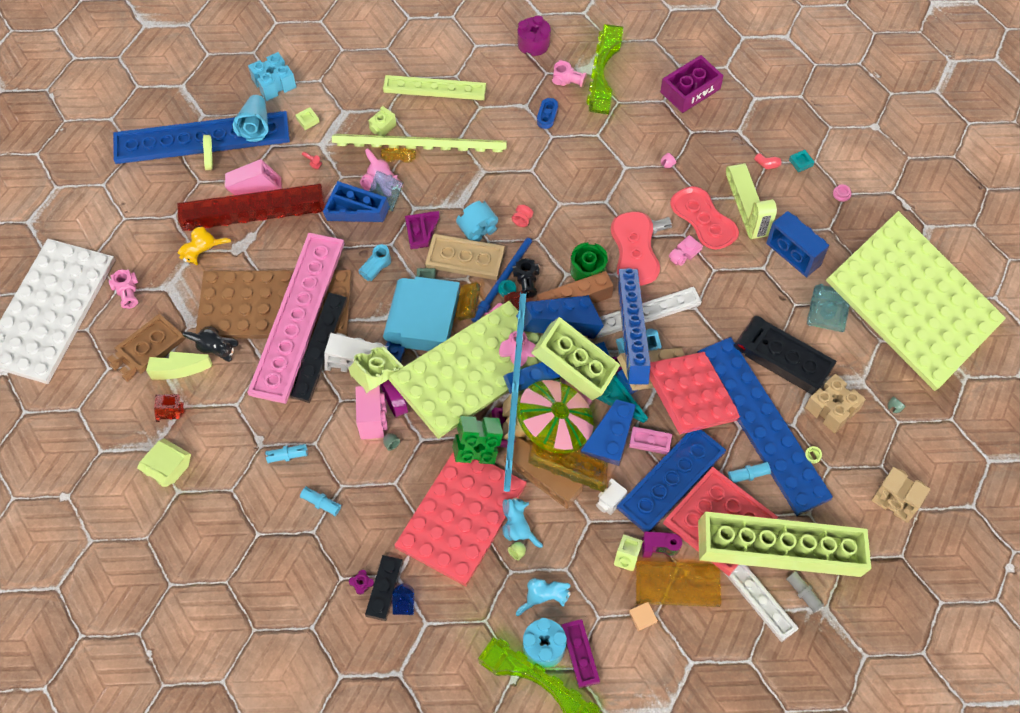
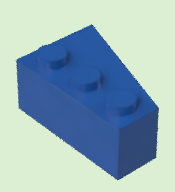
[323,181,390,222]
[581,399,636,466]

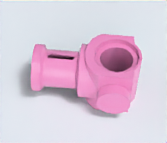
[552,60,587,87]
[109,270,138,309]

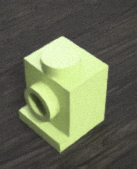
[369,106,397,136]

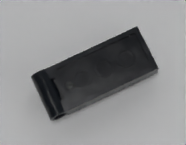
[734,316,837,395]

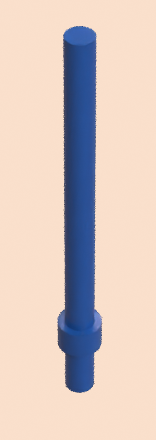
[471,238,532,323]

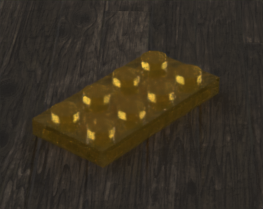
[528,435,608,492]
[635,561,721,607]

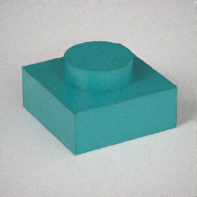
[789,150,815,173]

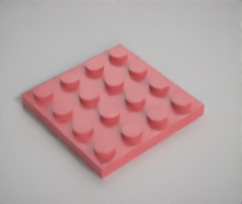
[649,352,740,434]
[663,467,778,576]

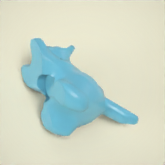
[502,497,543,548]
[516,578,571,616]

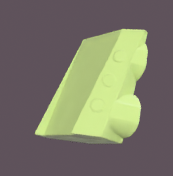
[349,346,404,393]
[137,438,191,487]

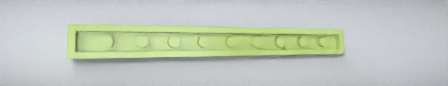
[332,134,507,152]

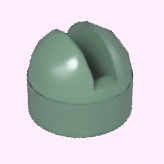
[888,396,906,414]
[383,433,400,451]

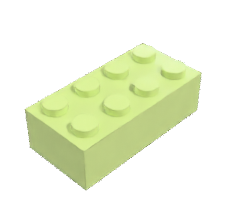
[531,317,620,400]

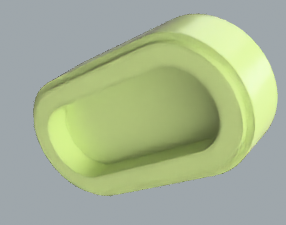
[203,135,213,170]

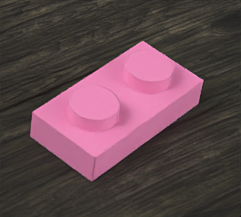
[629,427,672,455]

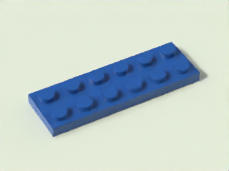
[616,430,726,532]

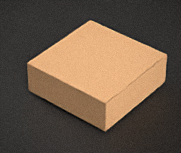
[629,602,658,631]

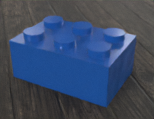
[766,211,829,278]

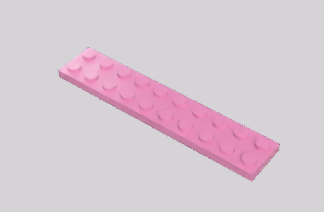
[248,233,344,404]

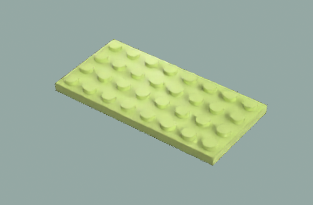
[388,301,542,439]

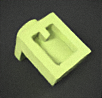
[614,534,643,571]

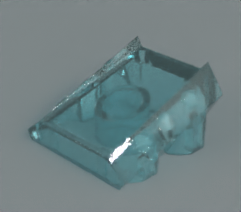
[807,284,850,332]

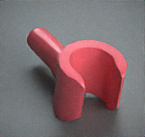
[302,152,322,169]

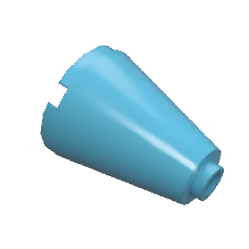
[233,95,269,142]

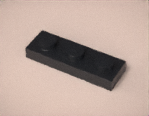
[365,555,403,621]

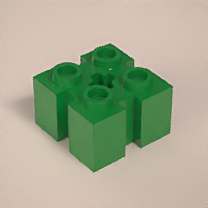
[452,416,503,464]

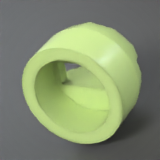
[805,446,822,464]
[508,542,526,561]

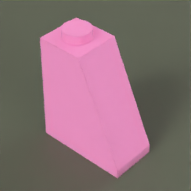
[225,159,282,197]

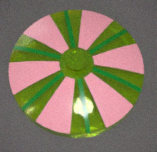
[517,380,594,454]

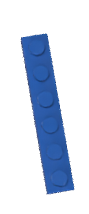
[503,341,610,394]

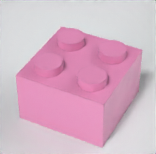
[356,385,388,439]

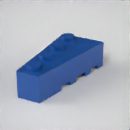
[516,295,604,339]

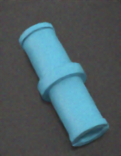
[265,444,308,463]
[728,462,771,483]
[300,486,342,516]

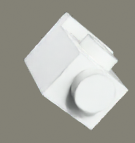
[596,478,627,515]

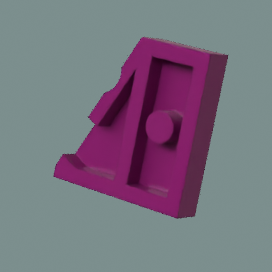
[405,211,440,249]

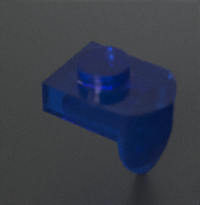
[392,583,415,615]

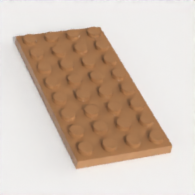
[196,270,352,339]

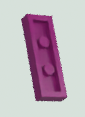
[561,619,600,689]

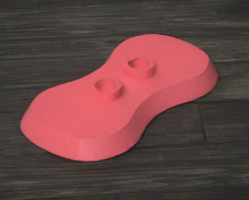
[670,186,739,250]
[611,211,660,286]

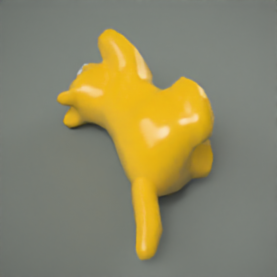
[178,227,231,265]

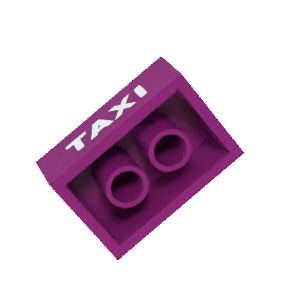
[660,55,724,113]

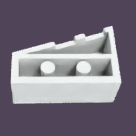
[324,333,388,372]

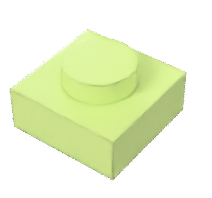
[295,107,320,130]

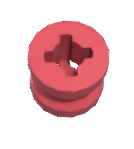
[512,205,533,227]

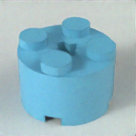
[456,201,498,242]
[523,618,567,668]

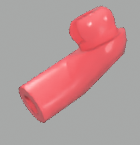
[754,153,782,169]

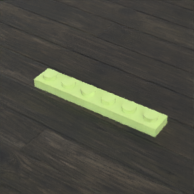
[383,75,486,100]

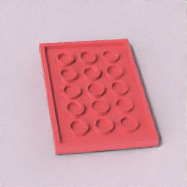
[394,453,527,587]

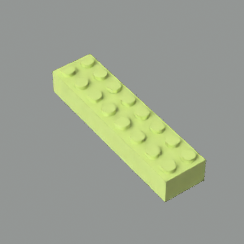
[698,512,871,577]

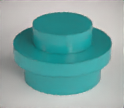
[498,280,516,298]

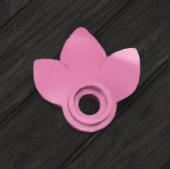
[499,331,536,367]

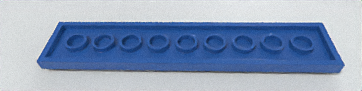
[113,111,290,164]
[697,337,833,516]

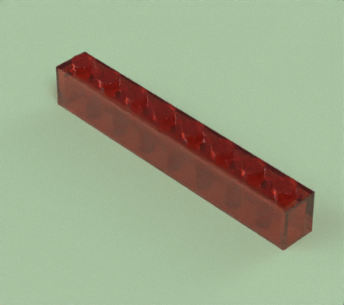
[177,184,325,231]

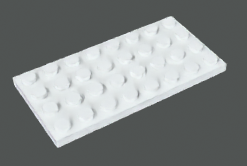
[0,239,116,384]

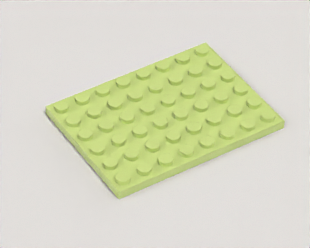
[826,211,1006,391]

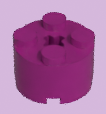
[517,15,551,56]

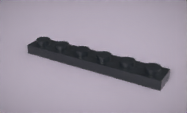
[290,292,348,403]

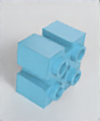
[248,52,297,101]

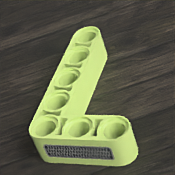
[726,163,777,239]

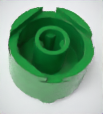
[570,242,608,281]

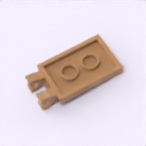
[107,314,185,382]

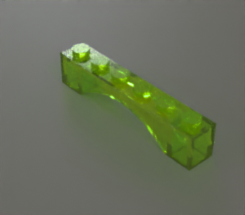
[586,24,623,114]
[478,637,601,713]

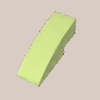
[146,352,212,380]

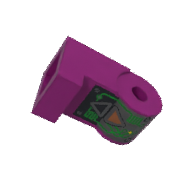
[642,532,683,558]

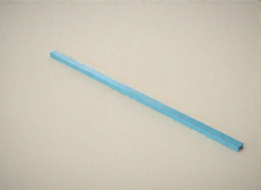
[504,292,526,492]

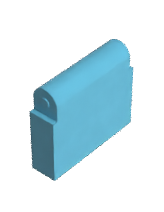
[383,277,460,351]

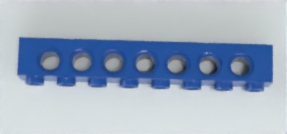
[618,268,651,384]

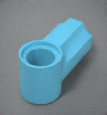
[358,244,391,281]

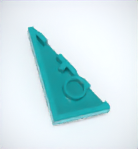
[596,375,648,423]

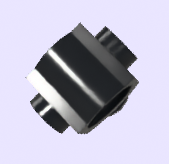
[512,258,539,298]

